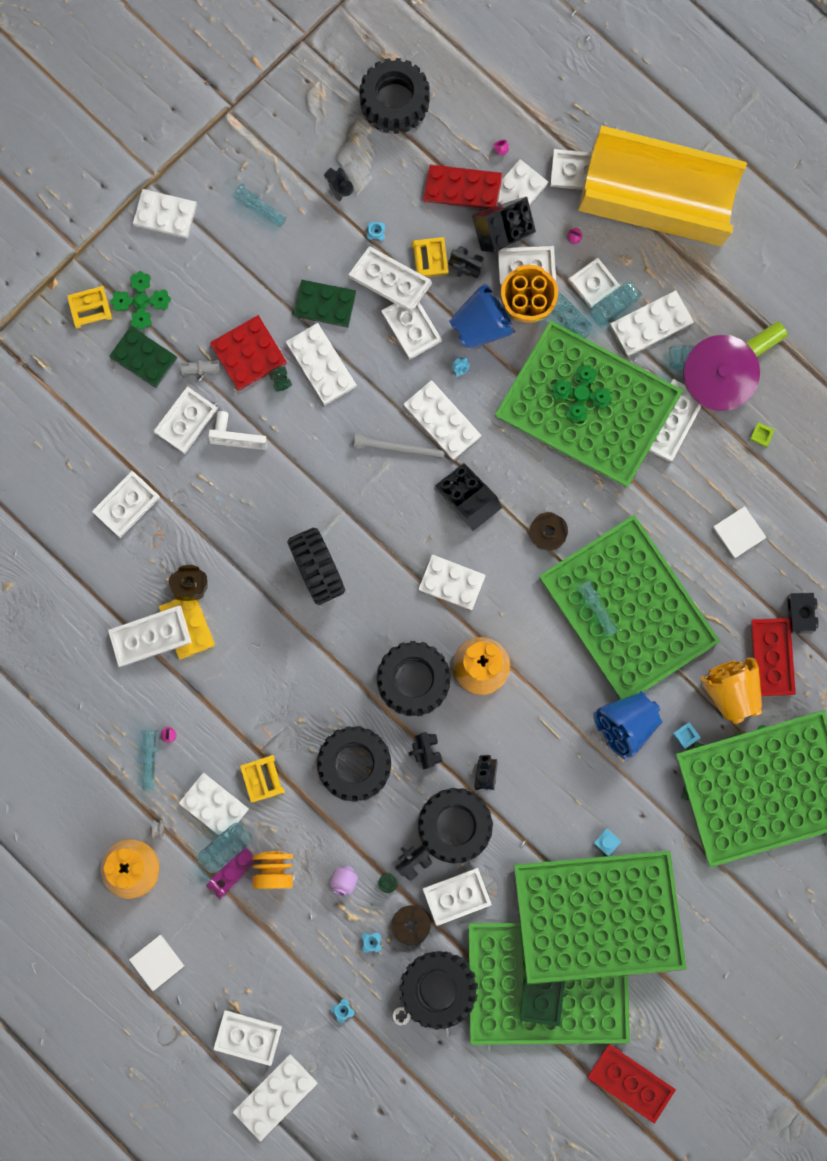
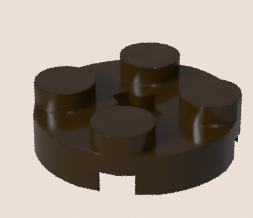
[529,512,568,551]
[169,565,208,601]
[391,905,431,945]

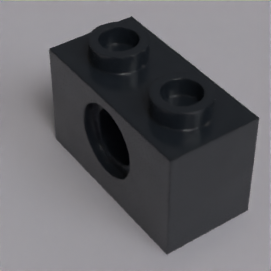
[787,593,819,634]

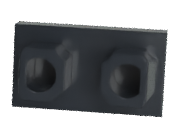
[324,167,354,201]
[448,246,484,279]
[408,732,442,770]
[474,755,498,790]
[395,845,432,881]

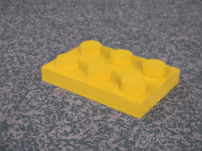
[159,599,216,660]

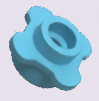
[367,222,385,241]
[452,357,470,377]
[362,932,382,953]
[331,999,355,1023]

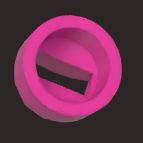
[493,139,509,156]
[567,228,582,244]
[160,727,177,743]

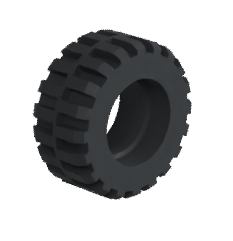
[359,58,430,134]
[287,527,346,605]
[377,641,451,717]
[317,726,391,802]
[418,788,493,864]
[399,951,478,1030]

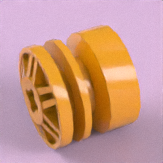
[252,851,293,889]

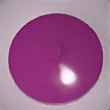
[683,335,760,411]

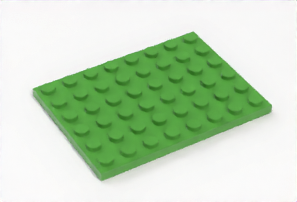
[495,320,683,488]
[539,514,720,699]
[675,710,827,867]
[514,851,687,985]
[469,923,630,1045]

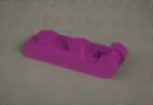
[206,846,257,900]

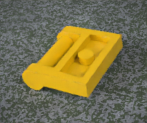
[411,237,449,277]
[67,286,113,329]
[240,755,285,803]

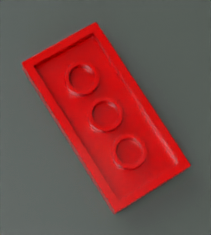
[423,164,503,209]
[751,618,796,697]
[587,1043,676,1124]

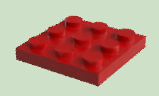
[210,315,287,391]

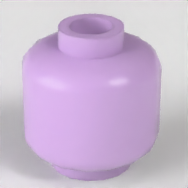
[330,866,358,897]

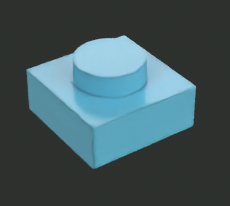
[673,722,701,749]
[594,829,621,856]

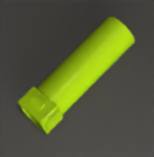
[745,321,788,357]

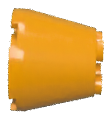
[501,265,558,324]
[452,637,510,695]
[700,658,762,724]
[100,839,160,899]

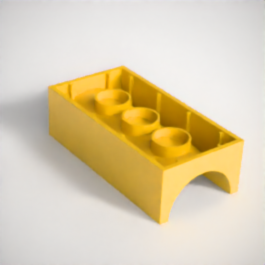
[578,125,747,247]

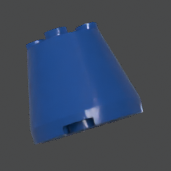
[449,284,516,348]
[593,691,662,759]

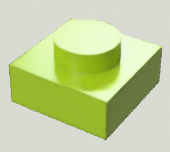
[749,422,775,448]

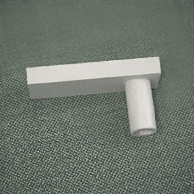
[209,411,267,450]

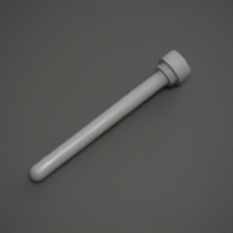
[354,433,445,458]

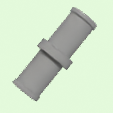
[181,360,220,375]

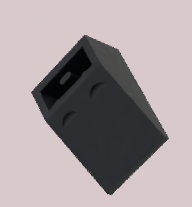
[472,196,536,252]
[435,463,502,531]

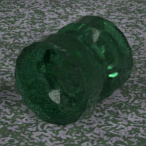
[268,367,292,392]
[378,874,398,893]

